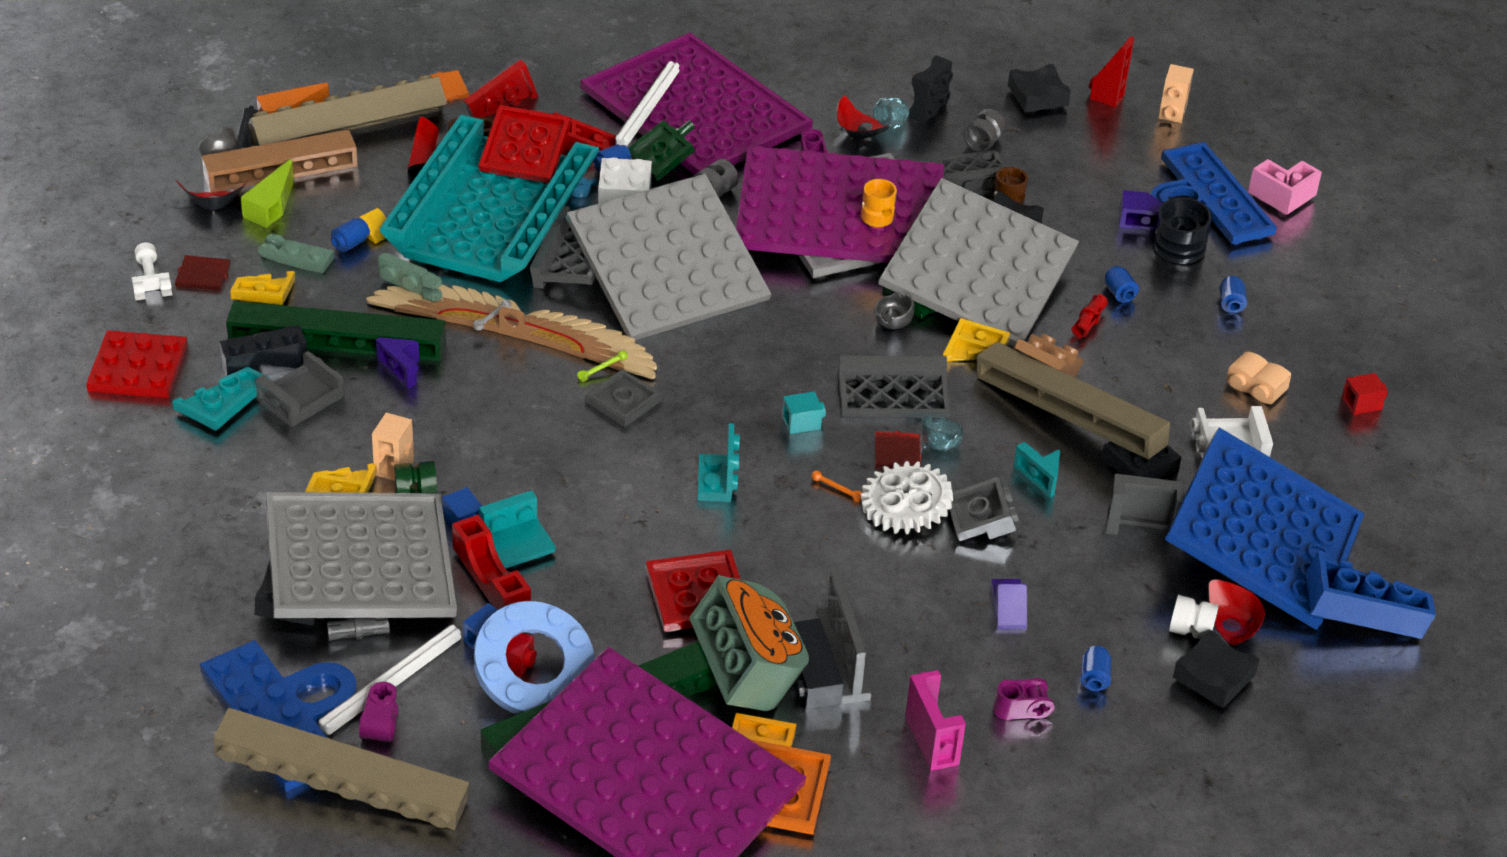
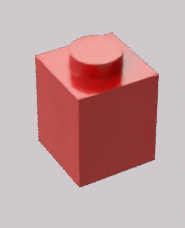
[1341,373,1387,415]
[505,633,537,678]

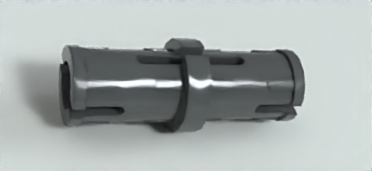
[327,618,389,641]

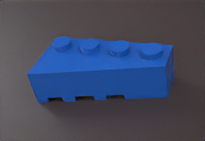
[1305,550,1436,639]

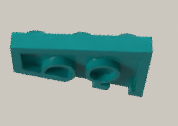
[172,367,269,430]

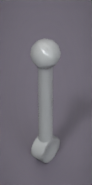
[473,299,511,330]

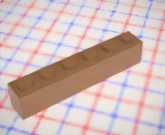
[202,130,358,193]

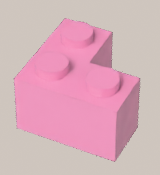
[1248,159,1322,215]

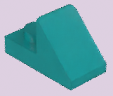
[1013,442,1060,498]

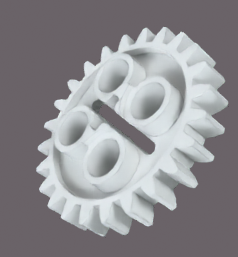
[861,461,953,534]

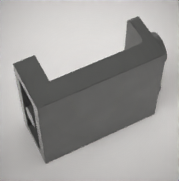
[255,351,344,427]
[1106,474,1186,535]

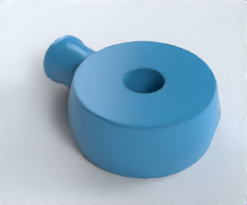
[571,177,598,198]

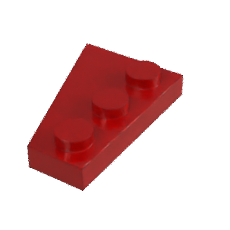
[463,59,539,117]

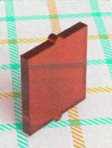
[175,255,230,290]
[875,431,921,469]

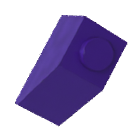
[1119,190,1163,231]

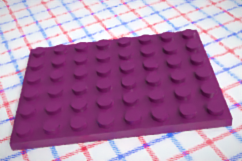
[580,32,813,175]
[736,146,944,263]
[488,647,806,857]

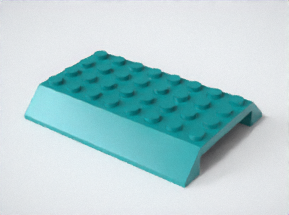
[380,115,599,282]

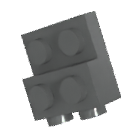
[950,477,1020,541]

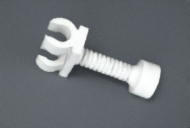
[132,242,172,301]

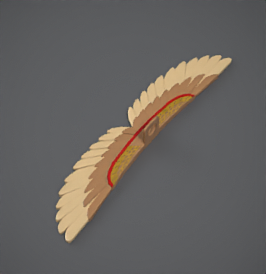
[366,285,657,379]

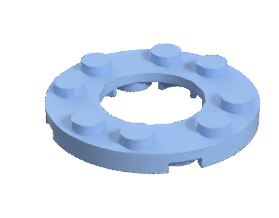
[473,601,595,714]

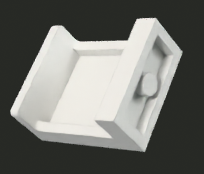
[1191,406,1273,458]

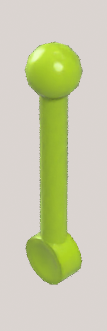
[577,350,628,382]

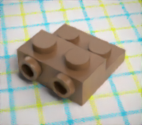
[1015,333,1085,378]

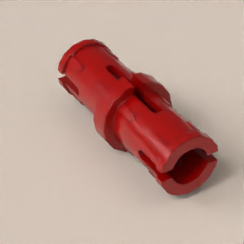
[1072,294,1108,338]

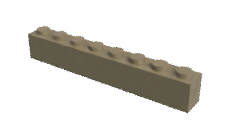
[248,75,447,146]
[977,342,1170,459]
[213,708,469,830]

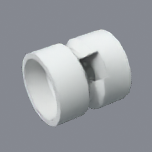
[1169,595,1219,639]

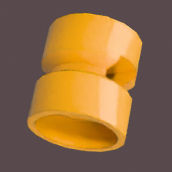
[861,179,897,227]

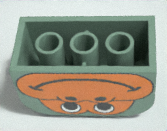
[689,575,809,711]

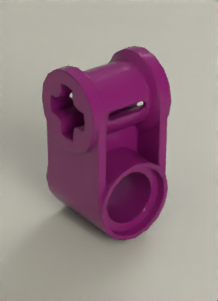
[800,129,829,153]
[993,678,1055,720]
[359,681,398,742]

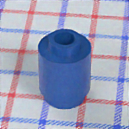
[593,144,631,172]
[331,218,370,252]
[1105,266,1139,303]
[1219,276,1247,313]
[1081,646,1112,691]

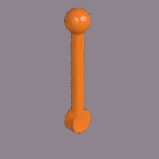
[811,470,862,502]

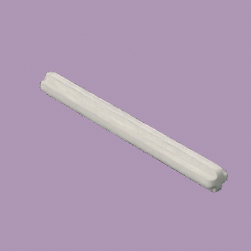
[616,61,679,147]
[319,625,461,735]

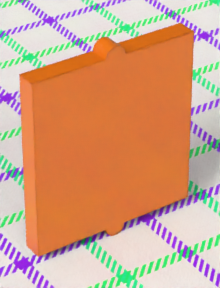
[420,70,469,102]

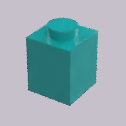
[782,391,826,434]

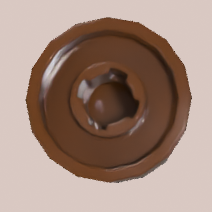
[992,167,1028,205]

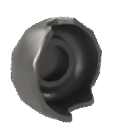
[198,126,237,156]
[874,291,914,329]

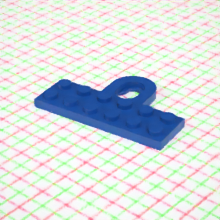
[1151,142,1277,244]
[200,640,357,792]

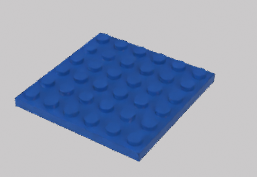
[1165,427,1365,630]

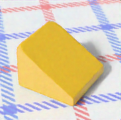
[359,208,387,244]

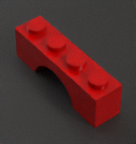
[452,514,531,610]

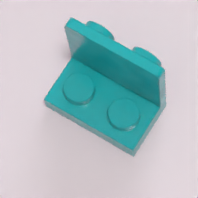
[697,423,740,502]
[479,490,556,569]

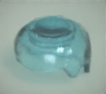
[922,416,964,451]

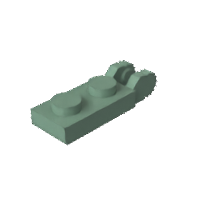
[258,233,334,274]
[378,252,442,302]

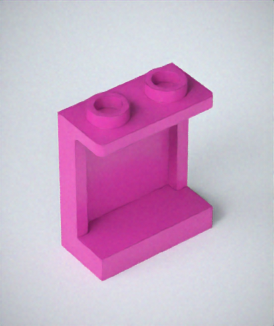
[905,670,966,771]

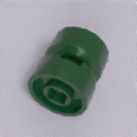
[394,461,437,493]

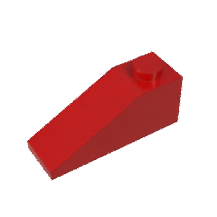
[1089,36,1135,108]
[553,112,617,156]

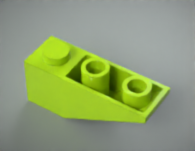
[241,160,294,228]

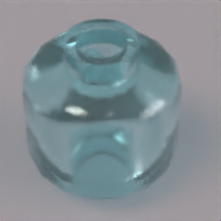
[873,97,909,128]

